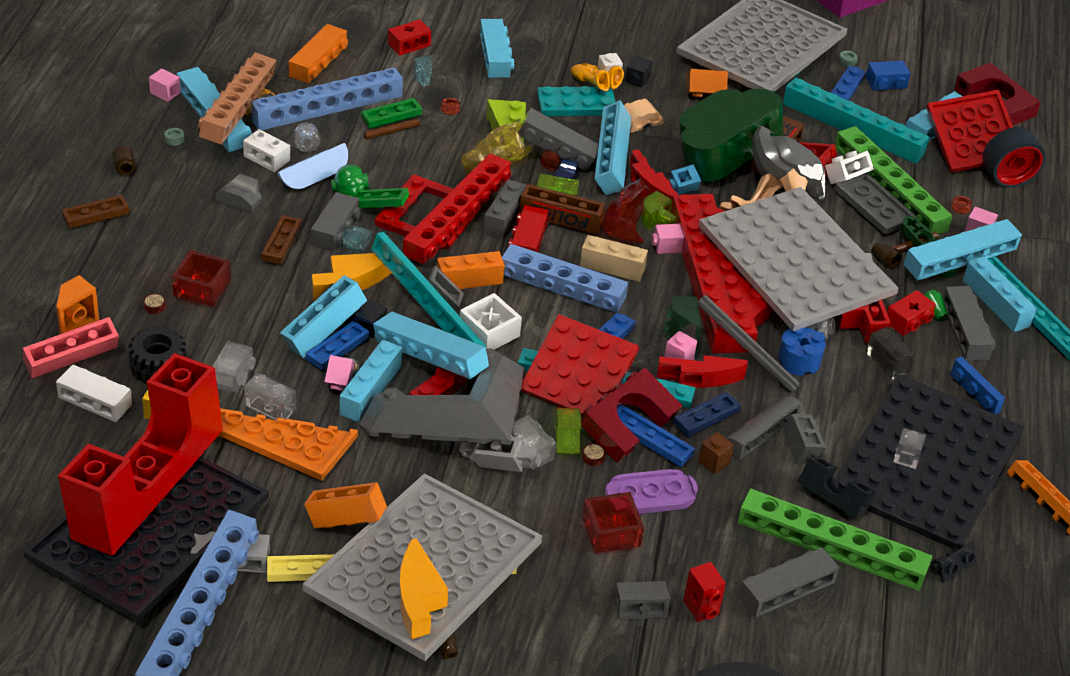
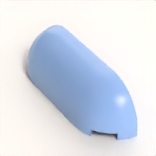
[277,143,348,189]

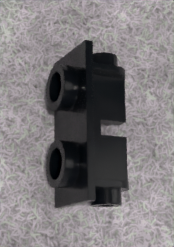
[930,541,976,583]

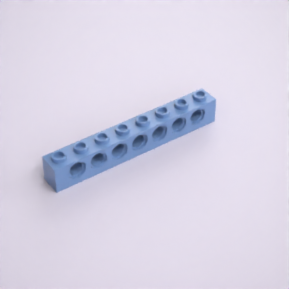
[251,68,403,130]
[135,510,259,676]

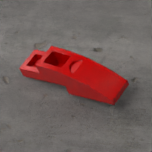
[630,149,678,212]
[657,355,748,388]
[409,367,468,395]

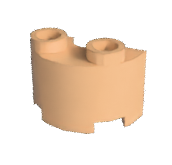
[624,99,664,133]

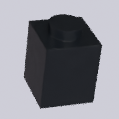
[625,56,653,87]

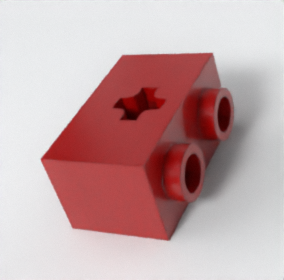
[388,19,431,56]
[887,290,936,336]
[683,562,726,622]

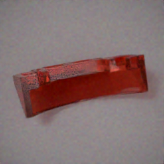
[602,178,654,244]

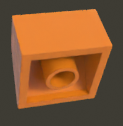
[686,69,728,98]
[56,275,99,334]

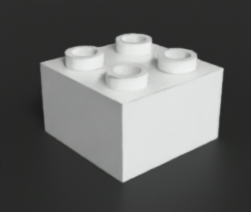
[460,293,522,350]

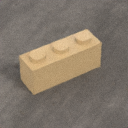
[580,235,648,282]

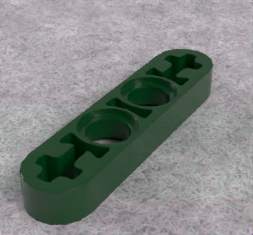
[900,216,958,278]

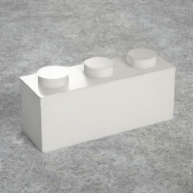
[56,365,132,422]

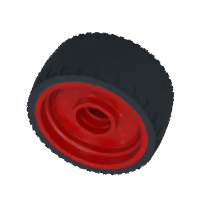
[982,127,1046,188]

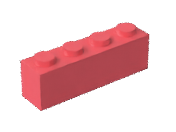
[23,317,119,379]

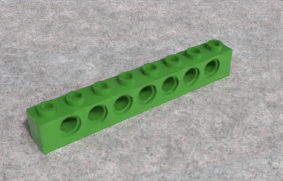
[835,126,953,234]
[738,488,932,591]

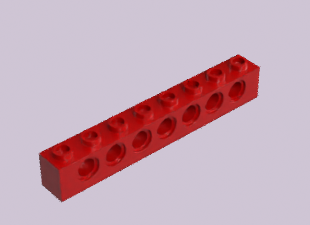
[403,153,511,265]

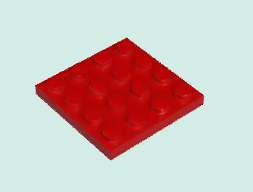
[926,90,1013,173]
[521,314,639,417]

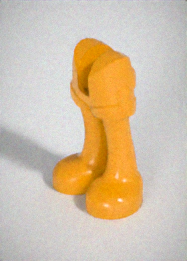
[571,63,624,91]

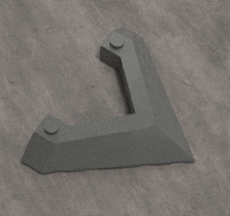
[359,348,525,445]

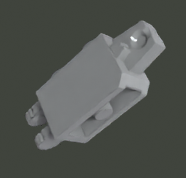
[459,436,542,472]

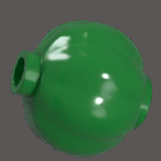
[331,164,369,197]

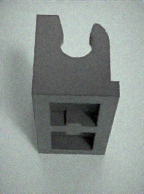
[783,414,826,464]
[615,581,670,620]

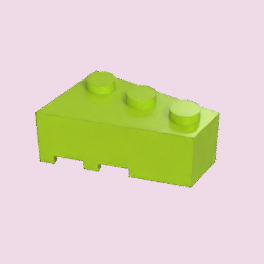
[486,99,526,156]

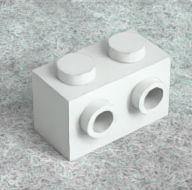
[243,129,290,172]
[825,150,874,184]

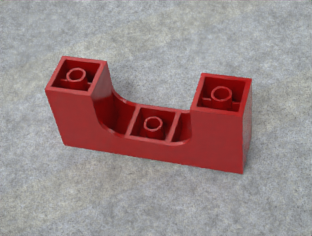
[58,353,223,556]

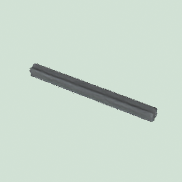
[698,295,799,392]

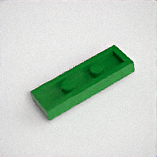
[361,98,422,129]
[349,188,410,209]

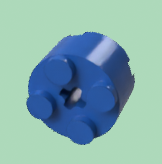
[778,327,826,376]

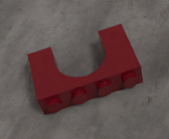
[954,63,1041,125]
[579,368,683,463]

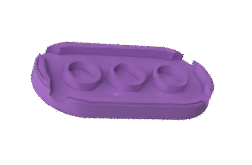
[605,469,698,515]

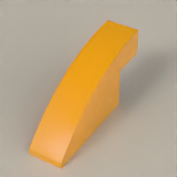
[312,253,391,302]
[399,538,448,640]

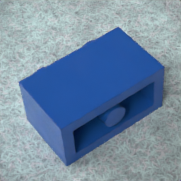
[865,61,911,91]

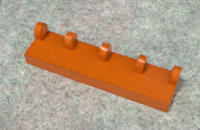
[1007,460,1070,535]

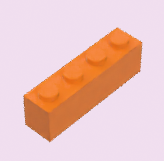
[289,24,348,84]

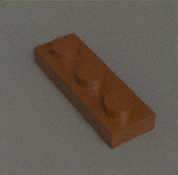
[62,195,130,228]
[261,215,302,265]

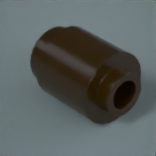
[112,146,136,175]

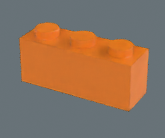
[437,251,505,289]
[304,482,387,528]

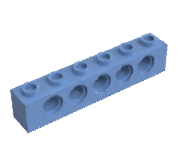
[502,244,628,313]

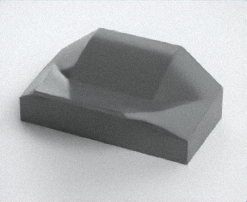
[216,174,262,213]

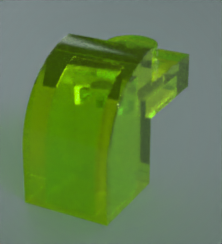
[642,191,677,230]
[554,408,581,454]

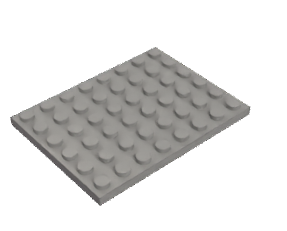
[676,0,847,92]
[699,187,899,331]
[303,473,542,661]

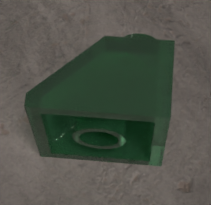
[663,296,701,358]

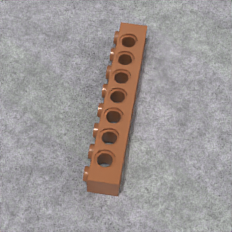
[198,52,276,145]

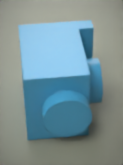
[669,164,701,195]

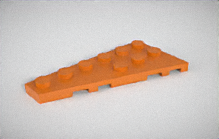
[218,408,358,481]

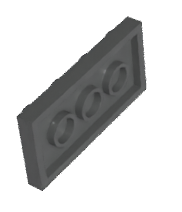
[834,173,917,235]

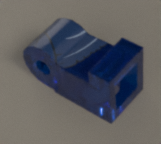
[553,159,579,194]

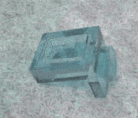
[414,55,433,86]
[343,225,373,252]

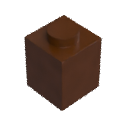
[698,432,734,474]

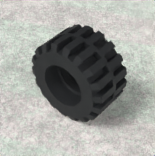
[128,326,187,384]

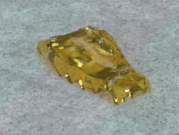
[461,120,532,174]

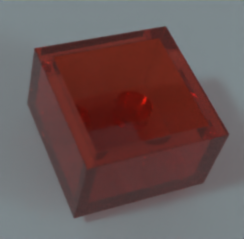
[172,250,231,307]
[582,492,644,554]

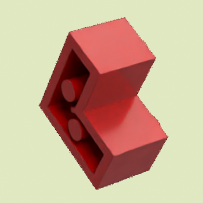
[835,300,891,343]

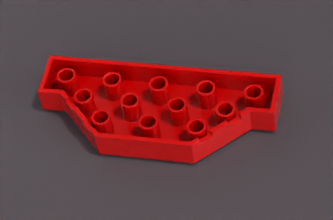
[670,194,774,354]

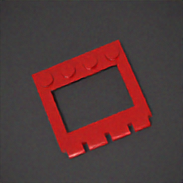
[375,174,483,250]

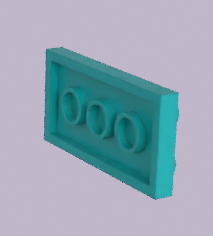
[537,86,615,116]

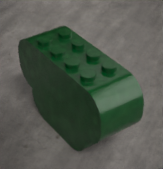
[679,89,784,182]

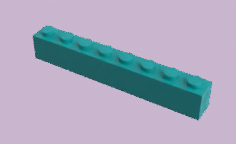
[783,77,929,164]

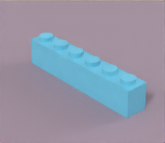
[177,67,252,153]
[595,100,631,196]
[904,219,1022,281]
[373,312,489,379]

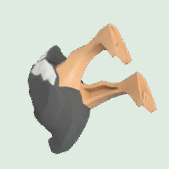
[719,126,825,211]

